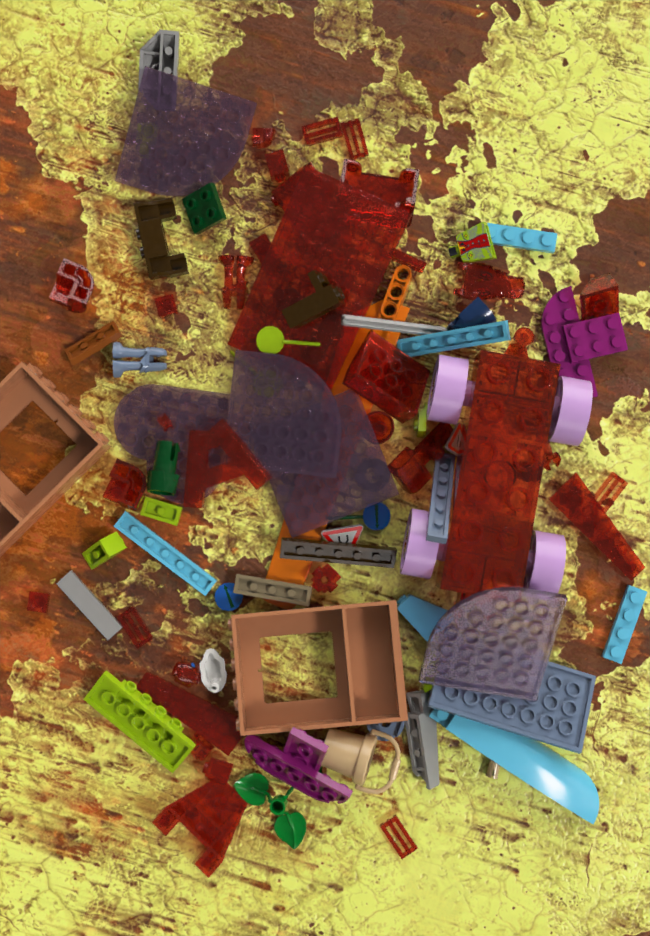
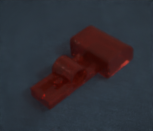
[387,422,453,494]

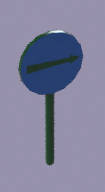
[327,502,391,531]
[214,582,243,611]

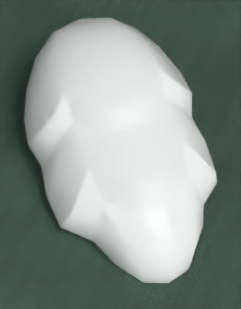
[199,648,227,693]

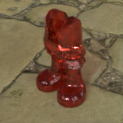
[218,255,254,310]

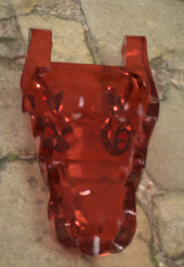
[453,262,525,301]

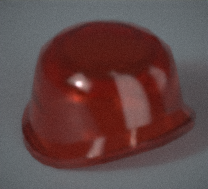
[361,411,394,445]

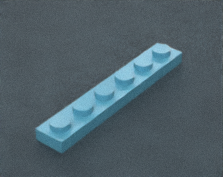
[397,320,511,359]
[114,511,217,596]

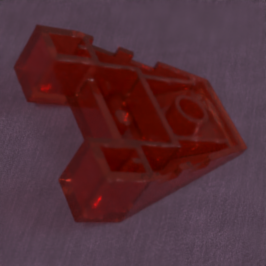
[150,776,248,878]

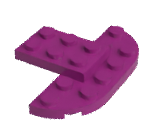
[541,286,628,398]
[244,727,353,804]

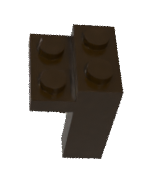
[281,270,346,329]

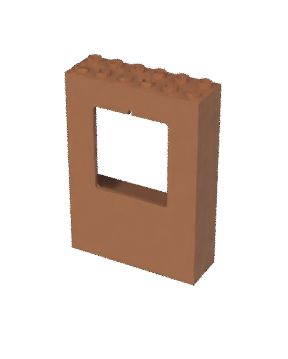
[0,361,112,557]
[228,600,408,736]

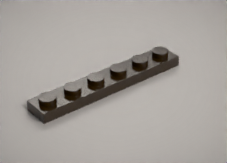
[279,537,397,568]

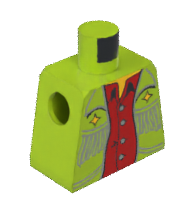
[448,222,497,263]

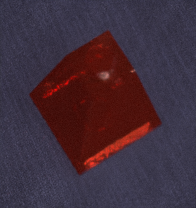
[580,273,619,321]

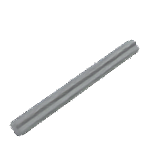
[341,314,448,335]

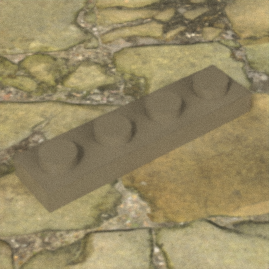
[233,574,313,606]

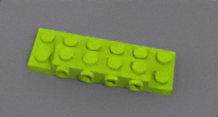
[83,670,197,773]

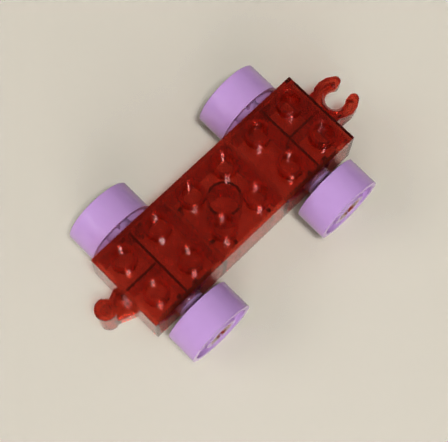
[400,327,593,633]

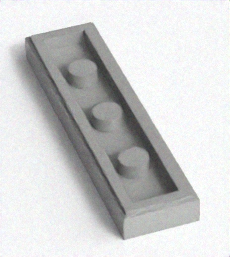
[56,570,123,640]

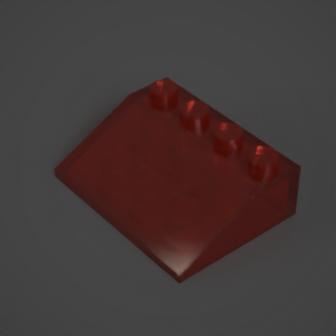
[342,330,430,424]

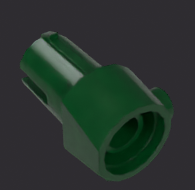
[147,440,180,496]

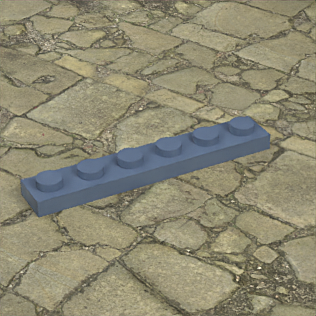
[426,452,455,544]

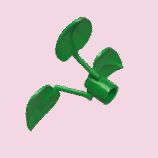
[234,766,323,849]

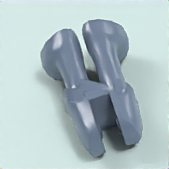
[112,342,167,378]

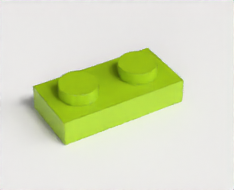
[140,496,183,526]

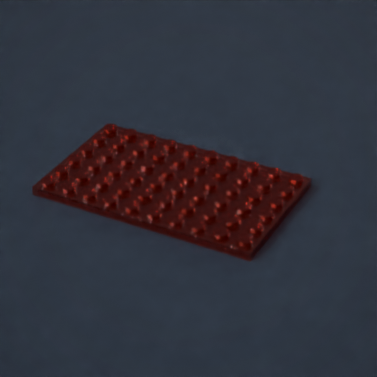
[228,165,412,393]

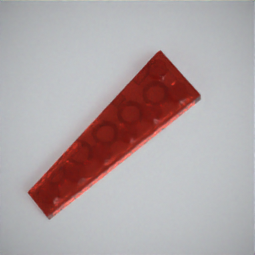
[548,472,645,581]
[137,671,243,756]

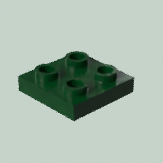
[182,183,227,235]

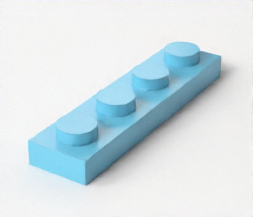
[488,223,557,254]
[602,585,647,664]

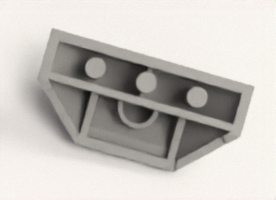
[138,30,179,112]

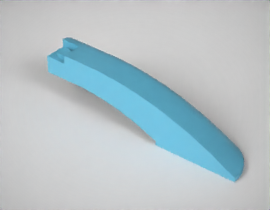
[429,708,599,824]

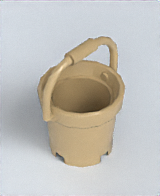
[321,728,401,794]

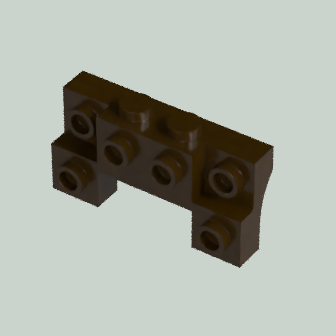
[133,197,189,280]

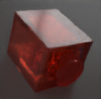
[264,149,290,182]
[202,757,233,786]

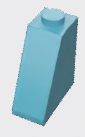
[397,594,457,643]

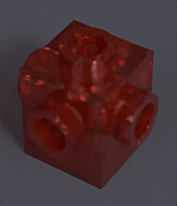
[311,563,341,594]

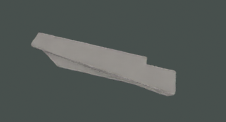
[405,690,440,790]

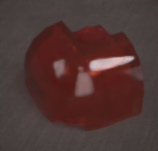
[49,259,95,313]
[102,458,147,512]

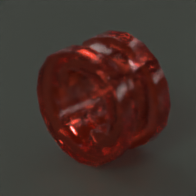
[157,413,174,432]

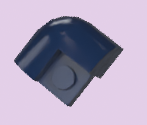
[447,297,497,331]

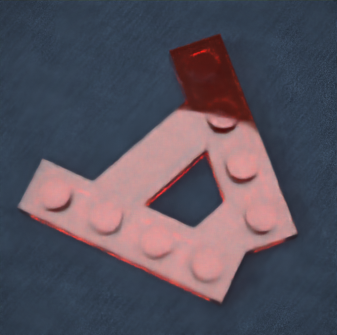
[183,418,273,508]

